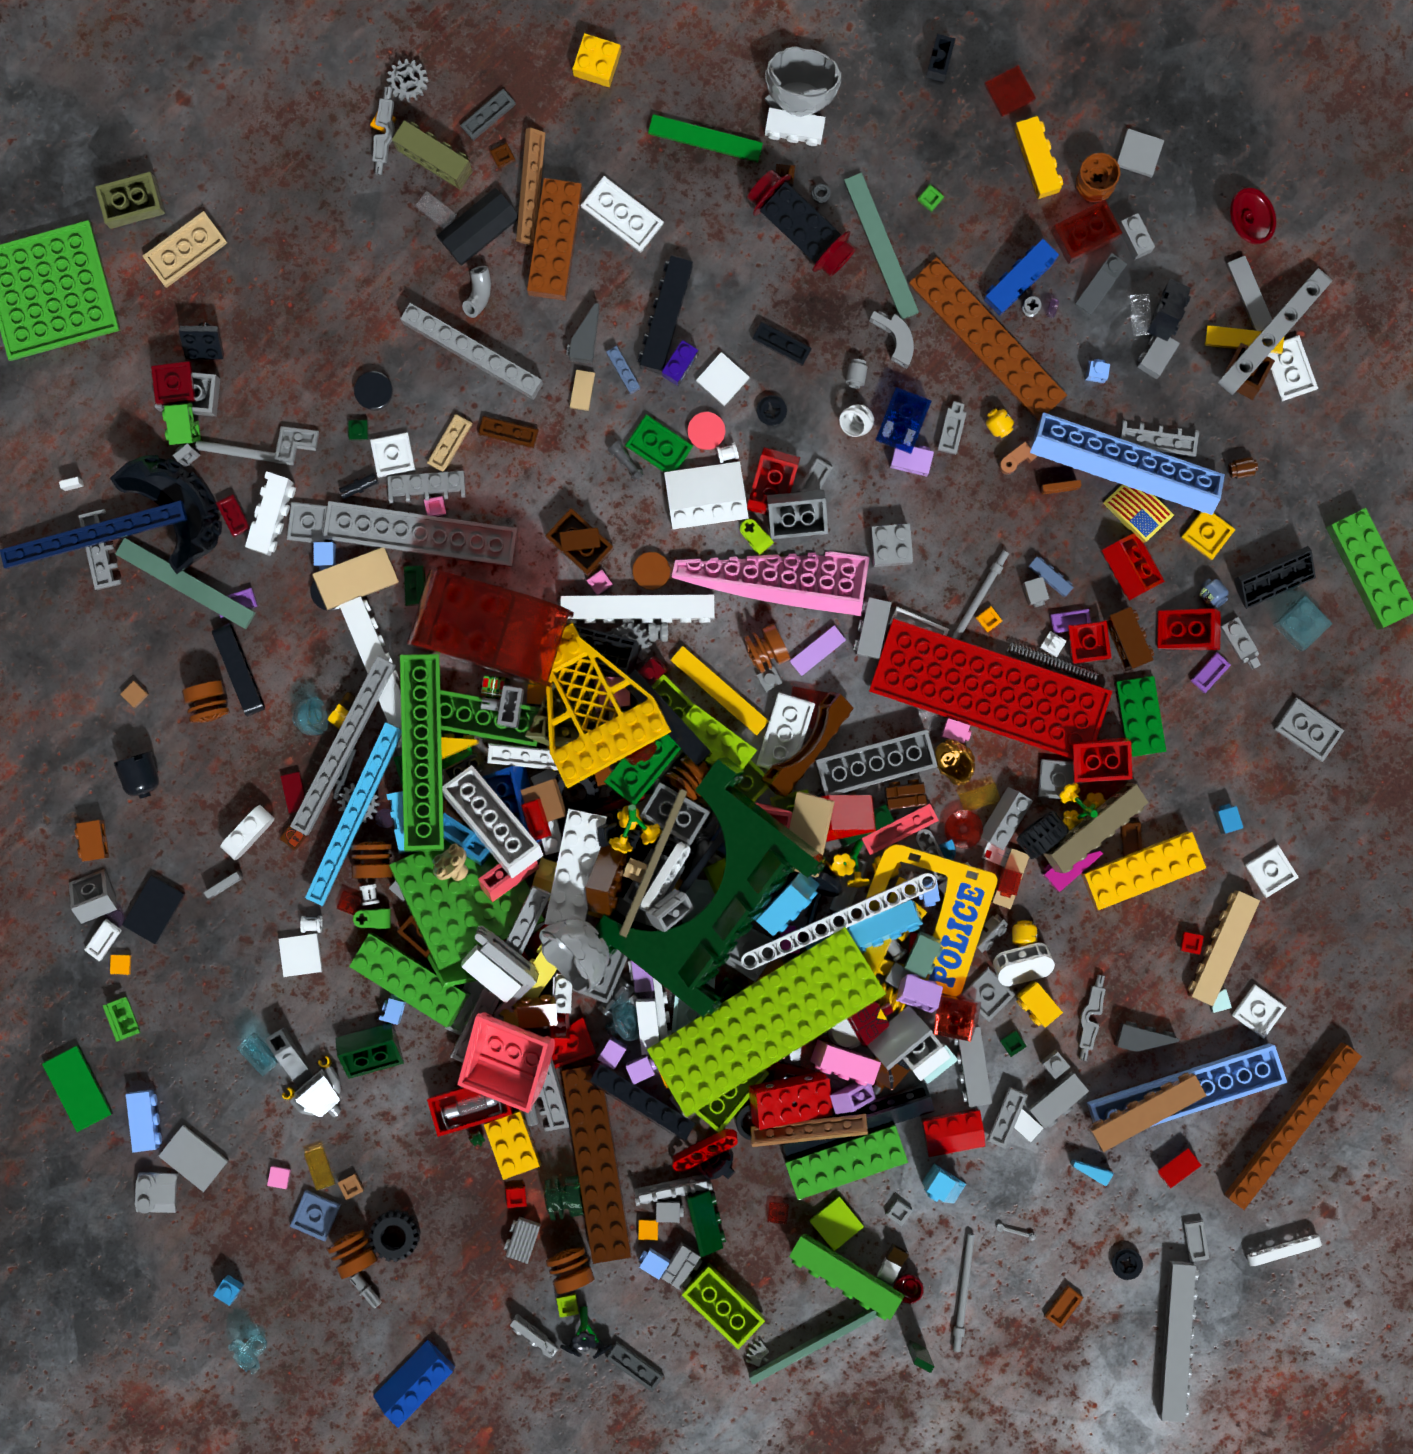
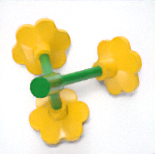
[1059,783,1106,831]
[609,804,662,853]
[824,840,870,888]

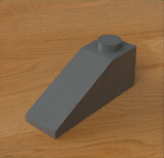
[1075,253,1127,315]
[566,303,600,364]

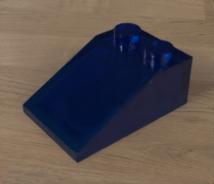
[875,387,932,454]

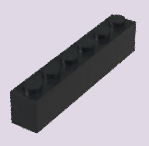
[637,255,693,374]
[584,1063,696,1140]

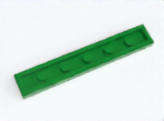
[648,114,763,163]

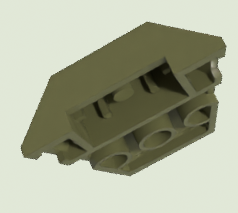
[525,683,597,747]

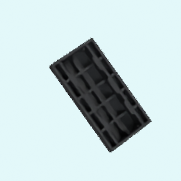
[436,188,518,266]
[1234,546,1316,609]
[565,623,639,677]

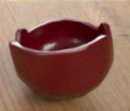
[893,1274,924,1305]

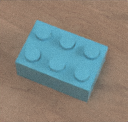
[756,872,820,936]

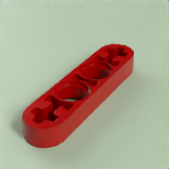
[672,1129,738,1171]

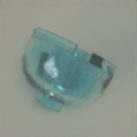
[292,696,329,736]

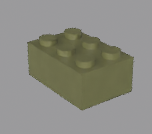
[95,172,166,229]

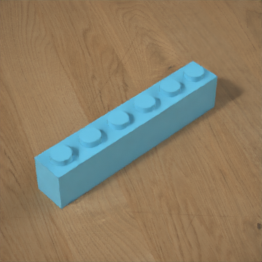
[805,900,923,953]

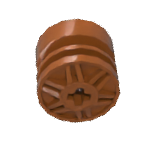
[1076,153,1120,203]
[744,624,790,674]
[182,681,230,723]
[664,755,710,803]
[351,842,392,878]
[327,1230,378,1279]
[546,1247,595,1294]

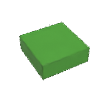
[917,185,944,212]

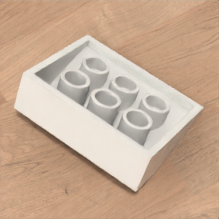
[664,461,749,529]

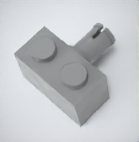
[481,686,524,729]

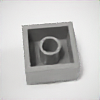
[870,524,913,567]

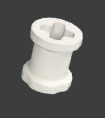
[716,442,739,464]
[359,884,380,906]
[300,915,323,933]

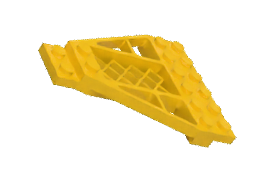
[539,623,671,788]

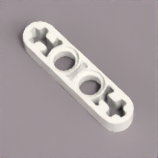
[641,842,691,911]
[1247,1235,1322,1266]

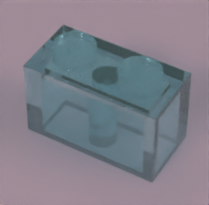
[237,1033,279,1076]

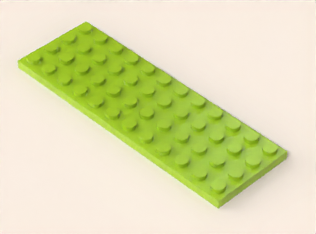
[647,927,886,1117]

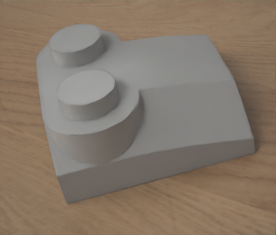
[135,1172,178,1213]

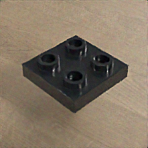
[179,322,224,359]

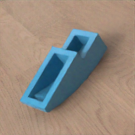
[443,813,491,867]

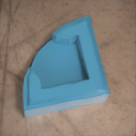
[938,839,956,860]

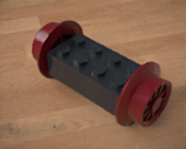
[747,169,857,277]

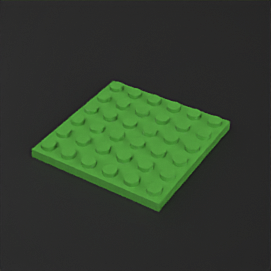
[0,220,120,361]
[389,829,545,970]

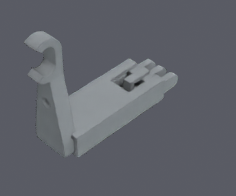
[475,926,539,1021]

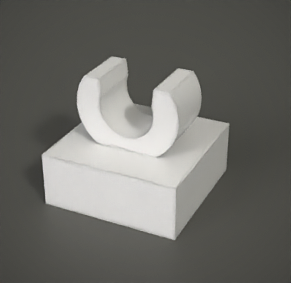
[1040,631,1066,658]

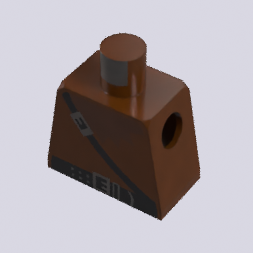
[872,1056,910,1096]

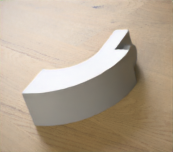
[869,311,914,369]

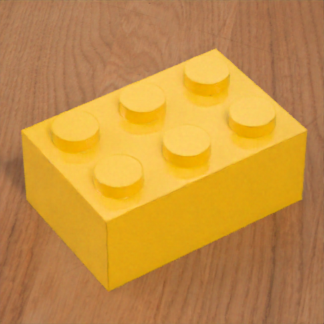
[484,1110,541,1180]

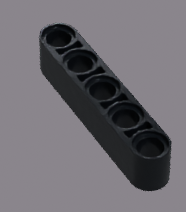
[212,623,265,717]

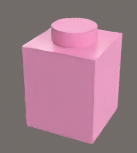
[941,718,972,744]

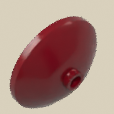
[1230,188,1276,245]

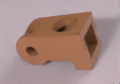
[999,441,1037,475]

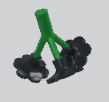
[560,1306,613,1359]

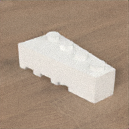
[245,471,296,556]

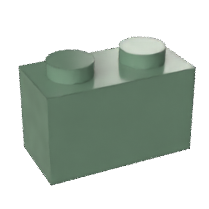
[904,931,943,979]

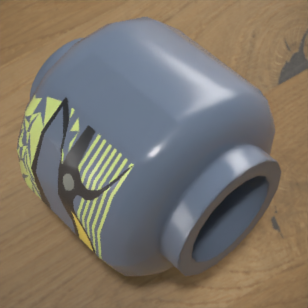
[1200,579,1229,608]

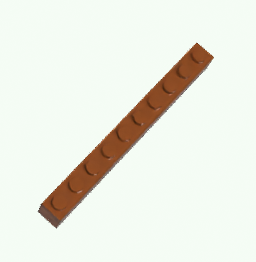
[1224,1043,1362,1210]

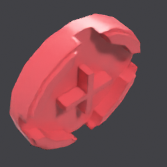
[687,412,725,450]

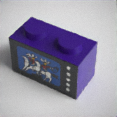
[662,340,699,387]

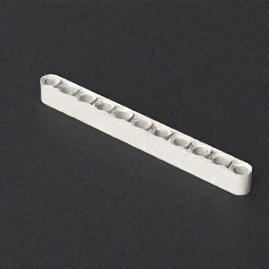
[741,873,937,970]

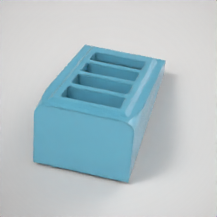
[1071,1160,1114,1186]

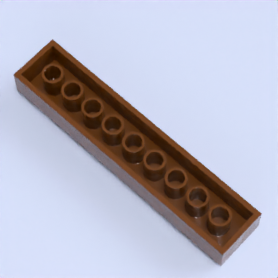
[562,1062,632,1264]

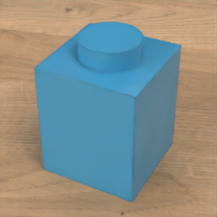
[1214,804,1243,834]
[213,1275,244,1306]

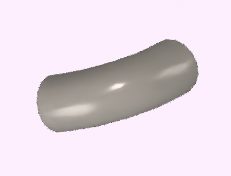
[462,266,491,318]

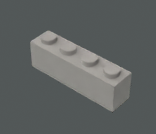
[953,1025,992,1107]

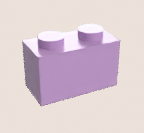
[890,441,934,477]
[896,974,943,1013]
[598,1036,627,1069]
[625,1055,657,1085]
[830,1083,876,1114]

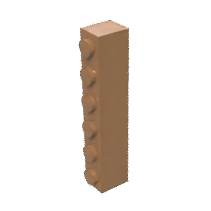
[1089,1072,1207,1152]

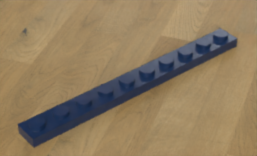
[0,501,187,569]

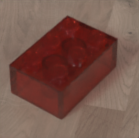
[1051,200,1122,264]

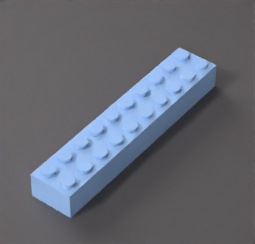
[1030,412,1225,515]
[1087,1043,1287,1126]

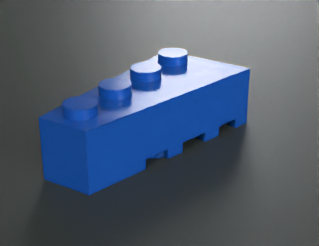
[984,239,1059,316]

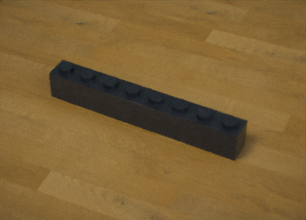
[783,1083,935,1159]

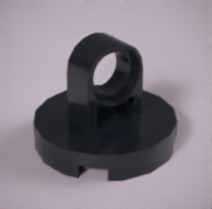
[698,1145,735,1180]

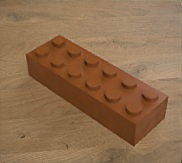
[527,178,583,301]

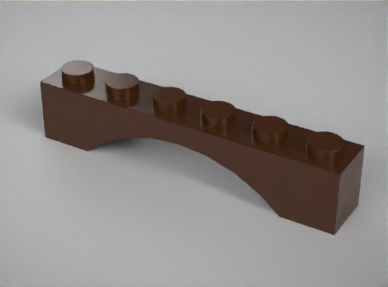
[762,691,854,797]

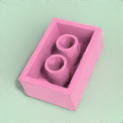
[810,1039,881,1086]

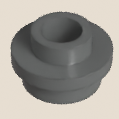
[812,183,831,203]

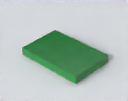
[625,414,694,472]

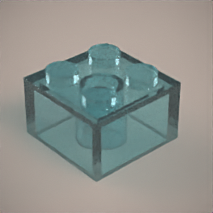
[1273,596,1333,652]

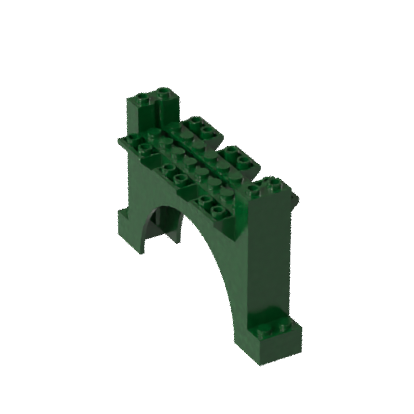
[595,757,826,1018]

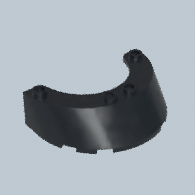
[110,455,222,574]

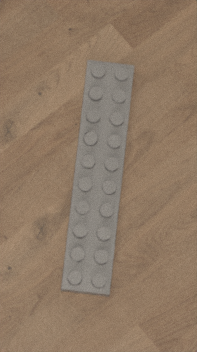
[323,501,518,567]

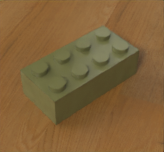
[392,120,473,190]

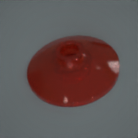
[944,810,983,849]

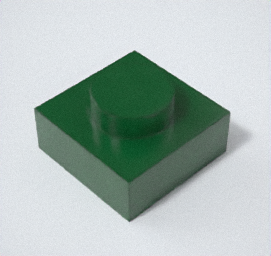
[348,420,369,441]
[999,1030,1027,1057]

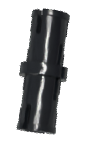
[339,472,379,499]

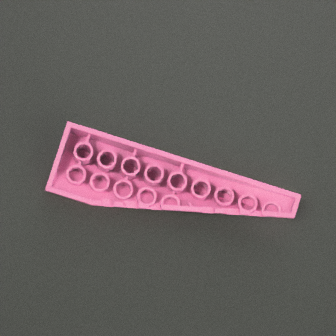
[672,552,869,616]

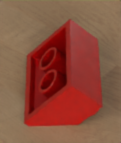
[1102,533,1165,601]
[921,1108,985,1157]

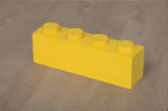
[1014,116,1063,199]

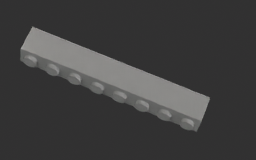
[400,303,543,400]
[1158,1261,1199,1423]

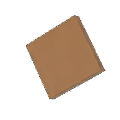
[520,779,567,822]

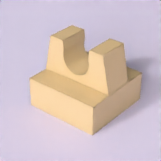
[623,858,648,883]

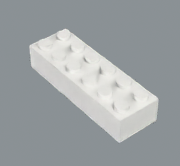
[442,765,543,878]
[544,809,608,925]

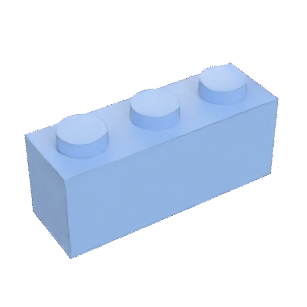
[126,1090,162,1153]

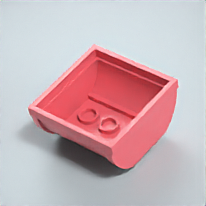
[457,1012,555,1113]

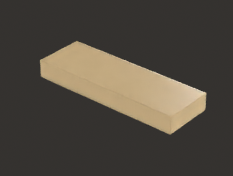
[427,414,472,472]
[992,848,1029,909]

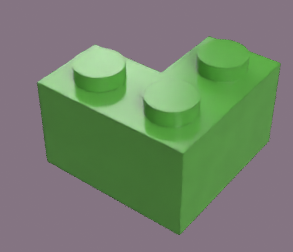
[162,403,201,445]

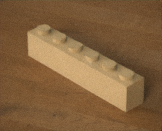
[1188,890,1260,1006]

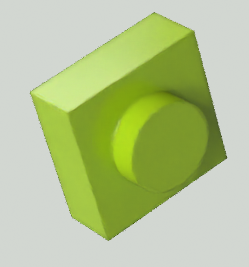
[556,1293,579,1318]

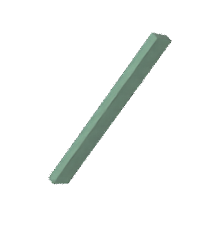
[844,173,919,320]
[115,538,256,629]
[749,1308,878,1384]

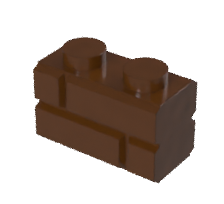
[885,779,927,810]

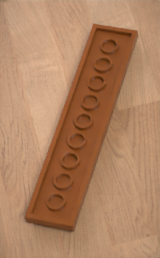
[909,257,1067,422]

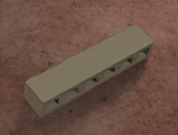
[1044,783,1149,873]

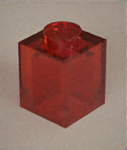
[996,868,1023,898]

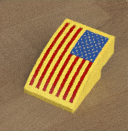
[1103,484,1174,543]

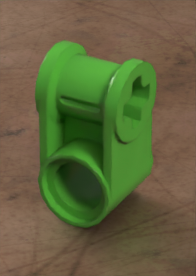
[353,909,391,929]

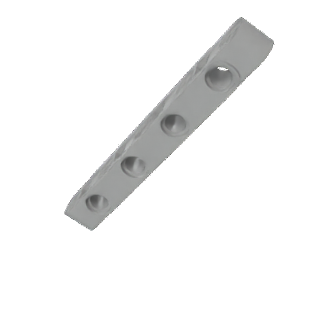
[1218,268,1333,395]

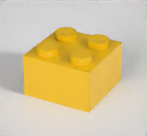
[573,33,621,88]
[1015,980,1063,1028]

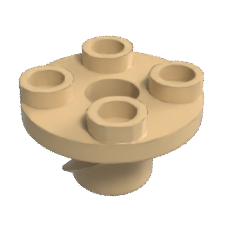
[433,844,468,881]

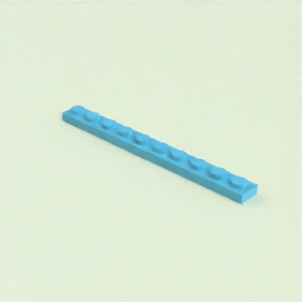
[305,722,402,906]

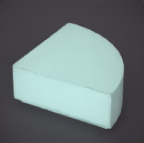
[1211,989,1232,1013]

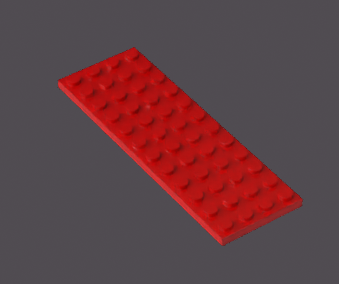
[869,618,1113,759]

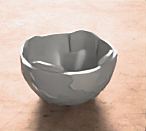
[765,46,841,117]
[539,919,609,993]

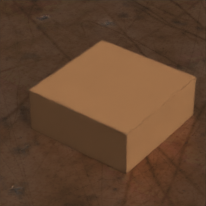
[120,681,149,708]
[338,1173,364,1200]

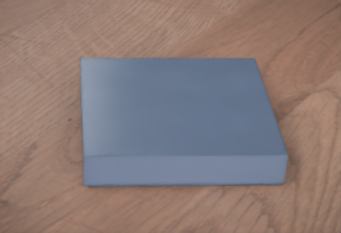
[290,1190,341,1241]

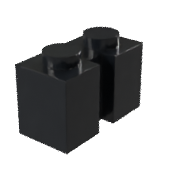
[926,34,956,82]

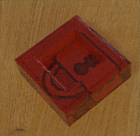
[336,891,362,916]
[767,1202,789,1224]

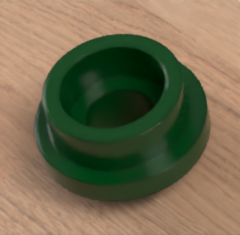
[468,1129,485,1147]

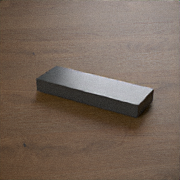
[460,89,516,141]
[605,1341,664,1392]

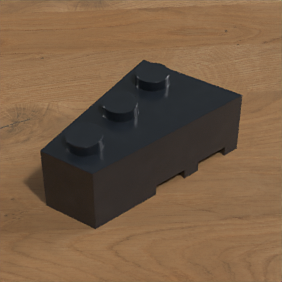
[1147,279,1191,341]

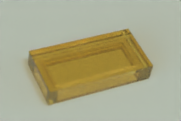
[958,782,1001,813]
[304,1147,336,1191]

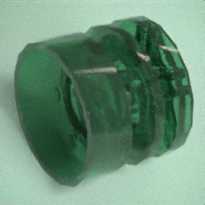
[544,1175,584,1220]

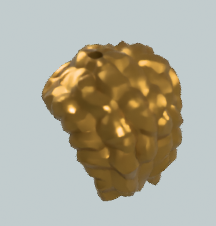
[935,739,975,786]

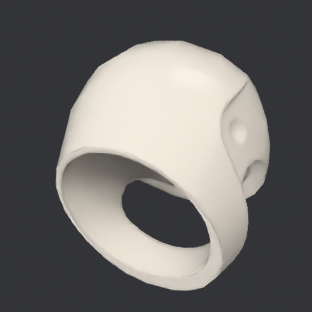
[839,404,874,437]

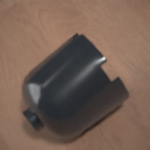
[114,751,159,799]

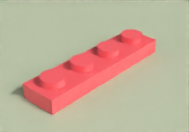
[861,804,939,855]

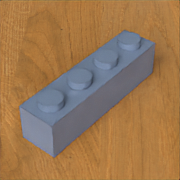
[606,346,640,395]
[1028,557,1074,597]

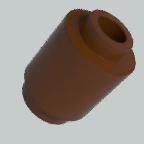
[1228,457,1258,479]

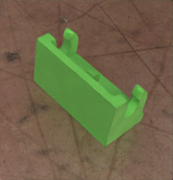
[103,997,141,1042]

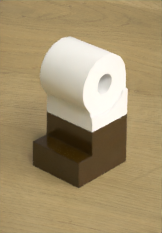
[877,1244,909,1284]

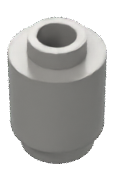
[846,359,868,389]

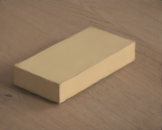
[570,370,595,411]

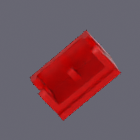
[548,1013,570,1054]
[1157,1148,1202,1189]

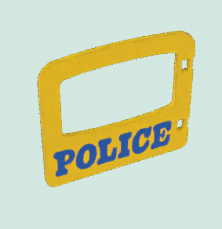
[860,844,998,996]

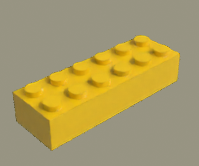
[1081,831,1206,910]

